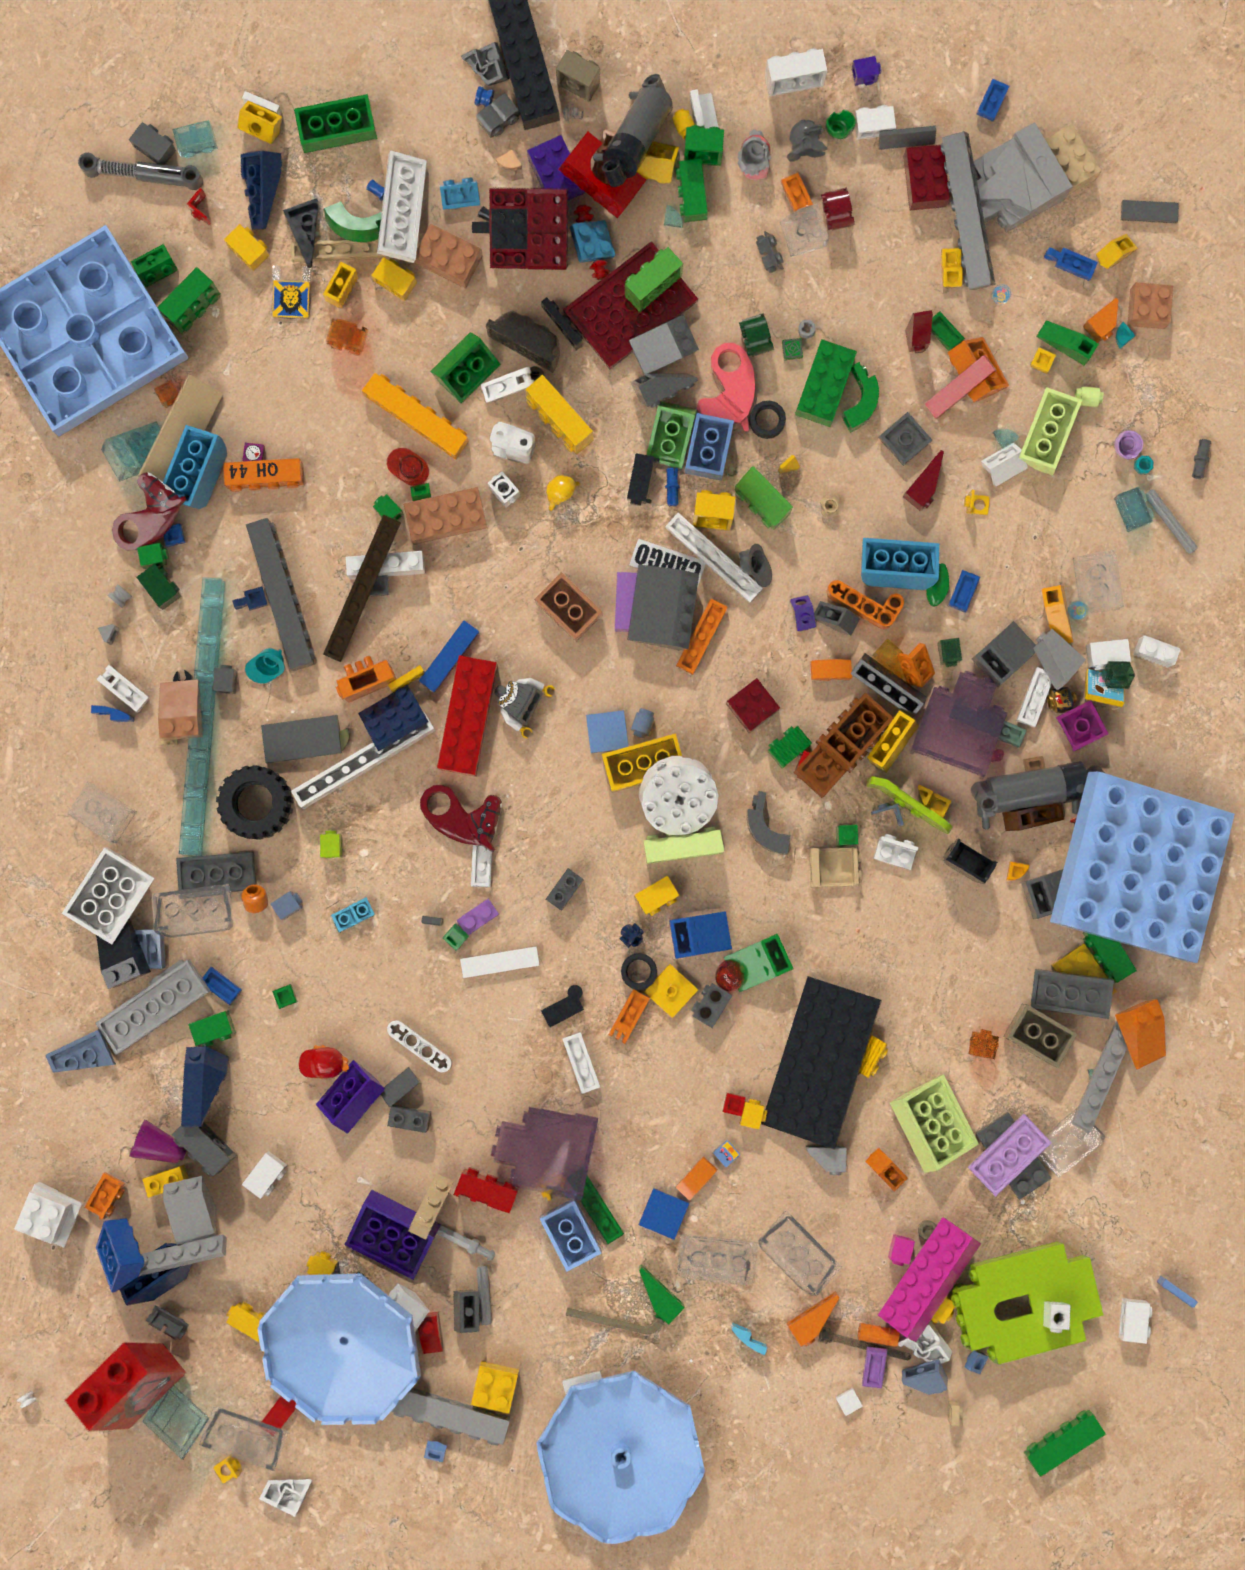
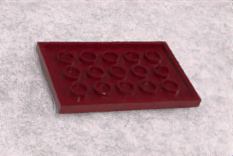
[563,241,698,370]

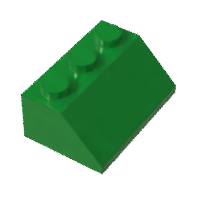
[430,332,501,403]

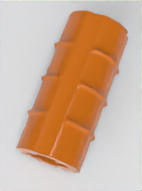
[857,1323,900,1347]

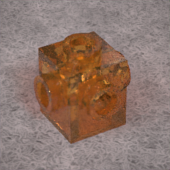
[968,1029,999,1059]

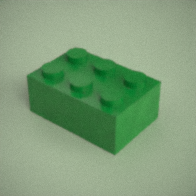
[157,267,220,334]

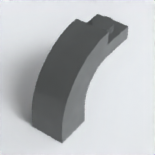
[746,791,791,855]

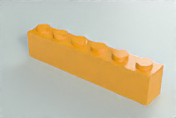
[362,373,469,460]

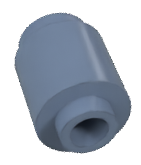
[631,708,655,738]

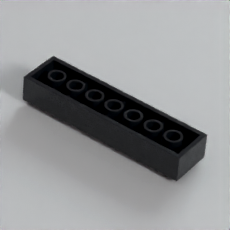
[488,0,560,130]

